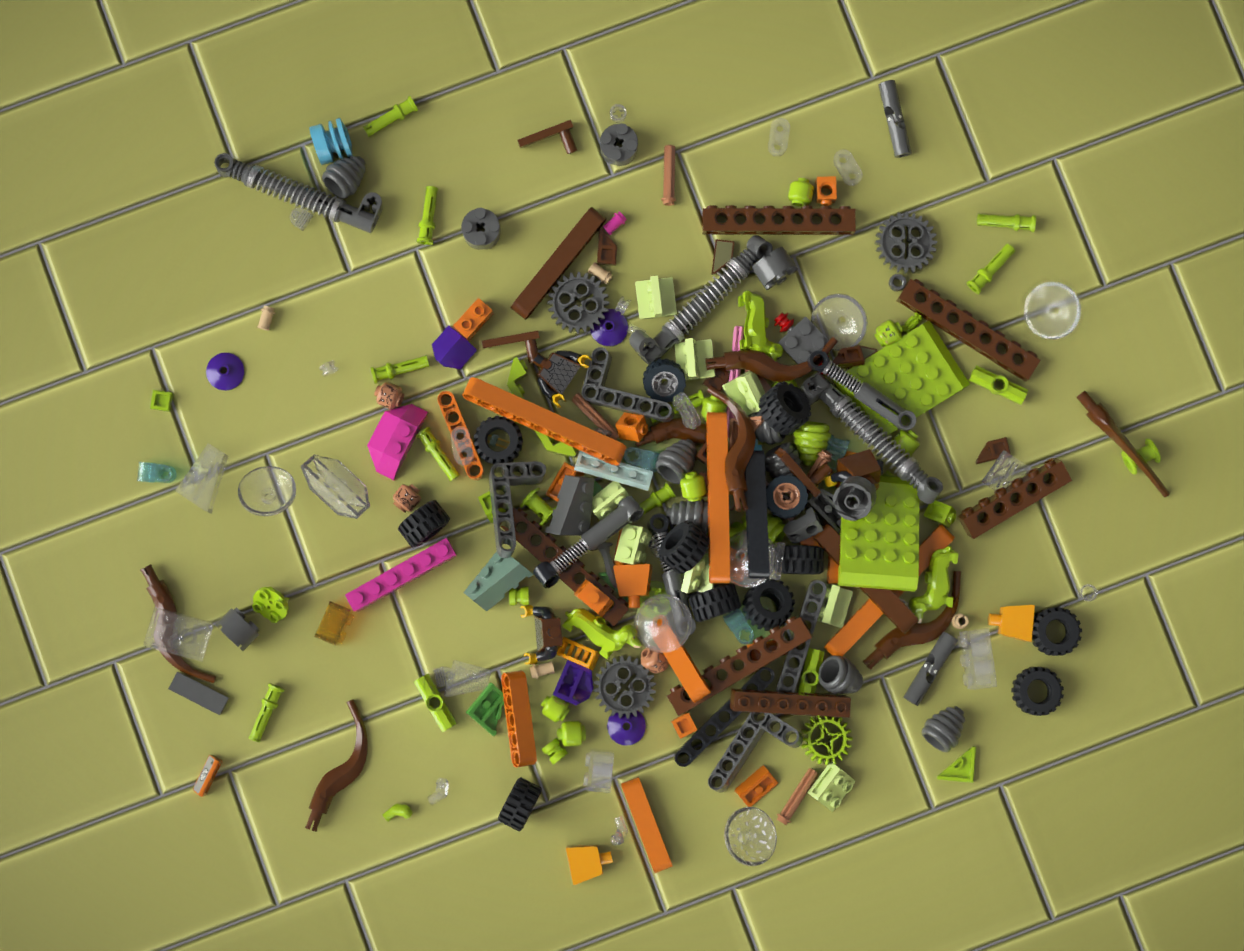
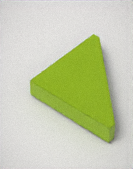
[937,746,976,783]

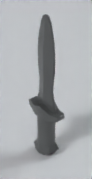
[595,541,617,588]

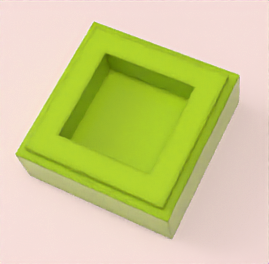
[150,390,173,412]

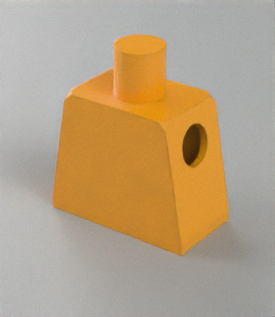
[988,605,1035,642]
[566,845,613,885]

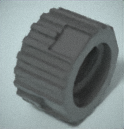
[888,274,906,292]

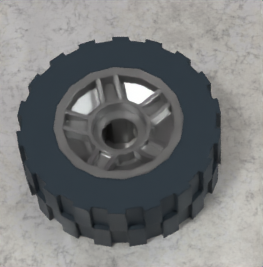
[643,359,686,403]

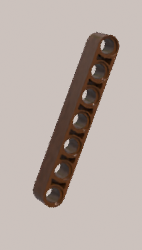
[511,207,607,320]
[813,523,919,634]

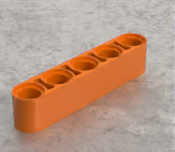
[437,391,484,480]
[648,615,711,703]
[501,670,537,768]
[621,777,673,873]

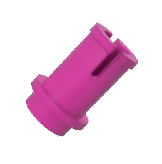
[602,211,627,235]

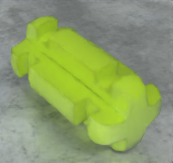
[902,312,923,334]

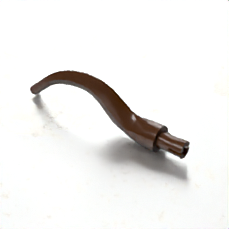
[705,337,838,382]
[707,385,756,512]
[1076,390,1169,497]
[634,417,707,448]
[140,564,216,683]
[862,571,961,670]
[305,699,368,832]

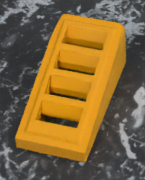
[557,637,600,671]

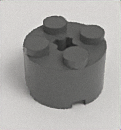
[600,123,638,166]
[461,208,501,250]
[752,247,798,290]
[833,476,877,521]
[215,607,260,651]

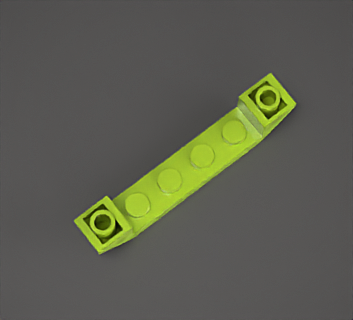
[507,357,578,458]

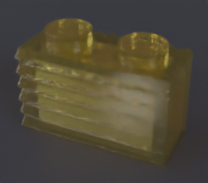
[314,601,354,646]

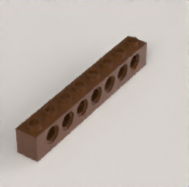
[702,205,856,235]
[896,279,1041,382]
[501,507,629,627]
[667,615,814,716]

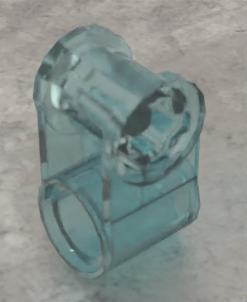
[826,434,850,473]
[623,447,660,473]
[137,462,177,483]
[722,608,754,645]

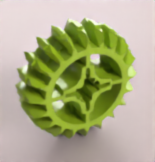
[801,716,853,765]

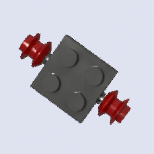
[774,312,829,375]

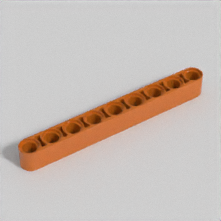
[462,377,627,466]
[706,412,730,583]
[824,524,955,656]

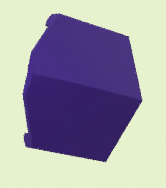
[432,325,477,370]
[553,660,594,706]

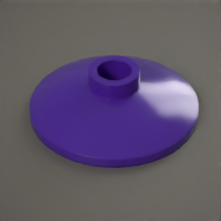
[590,309,628,346]
[206,353,245,391]
[607,710,646,746]

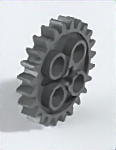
[875,211,937,274]
[547,272,610,334]
[594,656,656,719]

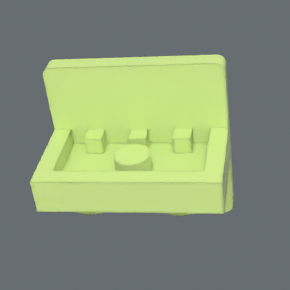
[635,275,677,319]
[674,338,715,380]
[722,371,765,416]
[592,481,629,521]
[614,524,652,565]
[681,554,715,593]
[807,583,853,628]
[807,762,855,812]

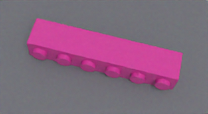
[345,538,457,612]

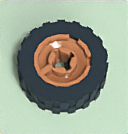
[766,475,808,519]

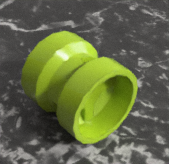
[509,586,529,606]
[541,738,568,765]

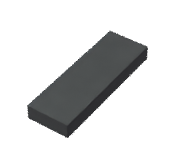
[168,672,229,715]

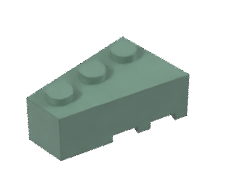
[463,551,533,611]

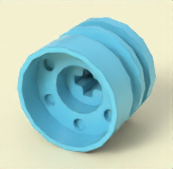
[309,118,353,165]

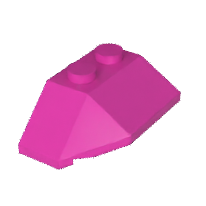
[367,404,428,480]

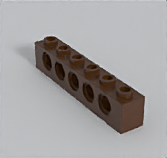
[957,458,1072,539]
[730,688,851,718]

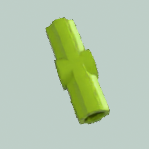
[968,365,1028,405]
[798,648,825,693]
[414,673,457,732]

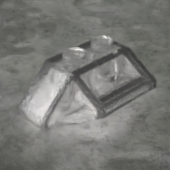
[301,454,370,519]

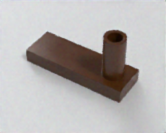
[517,120,578,154]
[482,331,540,363]
[774,448,833,497]

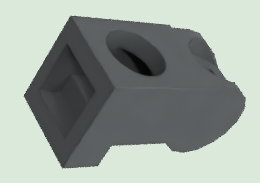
[783,507,823,543]

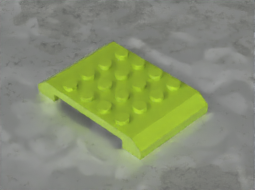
[832,320,970,437]
[838,476,919,591]

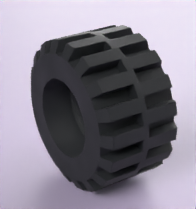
[759,382,811,435]
[474,416,523,465]
[398,500,450,548]
[658,521,709,574]
[775,545,824,575]
[742,578,795,631]
[689,583,742,622]
[1032,607,1082,656]
[1011,667,1064,716]
[498,777,542,831]

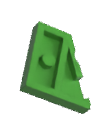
[466,683,504,737]

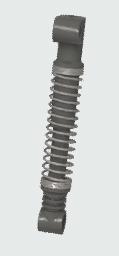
[214,153,383,233]
[629,235,773,365]
[800,372,943,504]

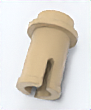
[588,262,613,285]
[257,306,276,331]
[952,614,969,629]
[529,661,555,679]

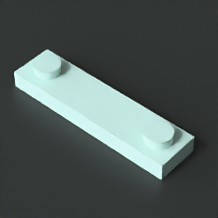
[574,451,653,491]

